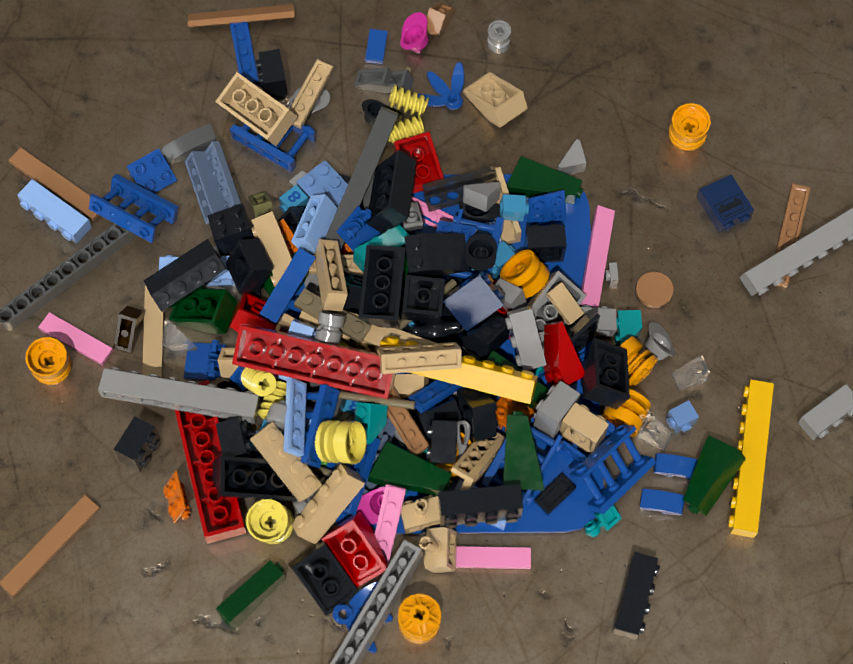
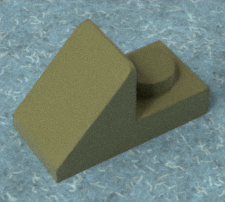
[248,191,273,218]

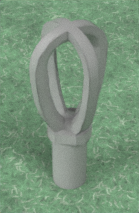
[456,421,470,460]

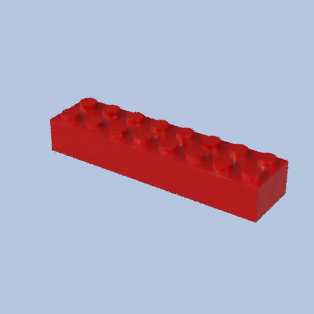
[232,324,396,399]
[175,380,246,544]

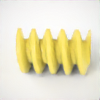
[388,85,429,117]
[388,116,424,144]
[241,367,276,396]
[257,381,286,420]

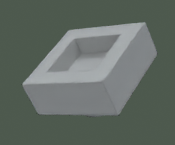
[605,262,619,288]

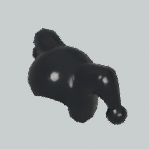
[403,319,463,343]

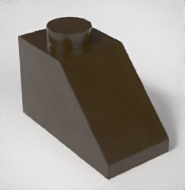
[113,306,145,353]

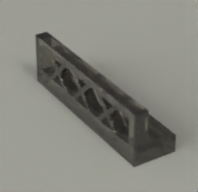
[422,166,497,212]

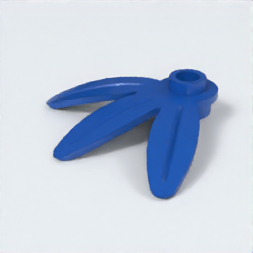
[418,62,465,110]
[333,581,393,653]

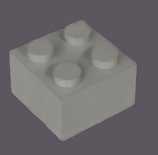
[533,381,580,439]

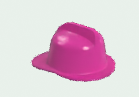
[400,12,429,54]
[356,487,385,524]

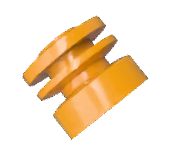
[668,103,711,151]
[619,336,658,388]
[26,337,72,385]
[601,389,651,437]
[398,594,441,644]

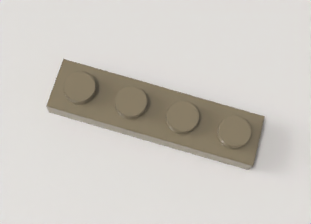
[294,288,371,344]

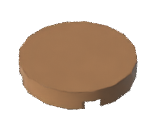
[635,271,674,309]

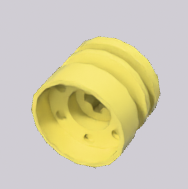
[315,420,367,464]
[246,499,294,544]

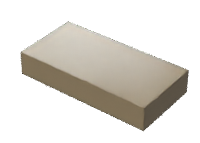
[546,282,584,325]

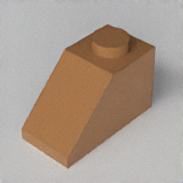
[426,2,456,35]

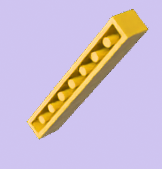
[379,336,538,404]
[728,380,774,538]

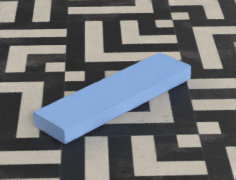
[283,377,307,457]

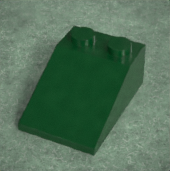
[168,289,238,334]

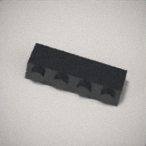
[613,552,660,640]

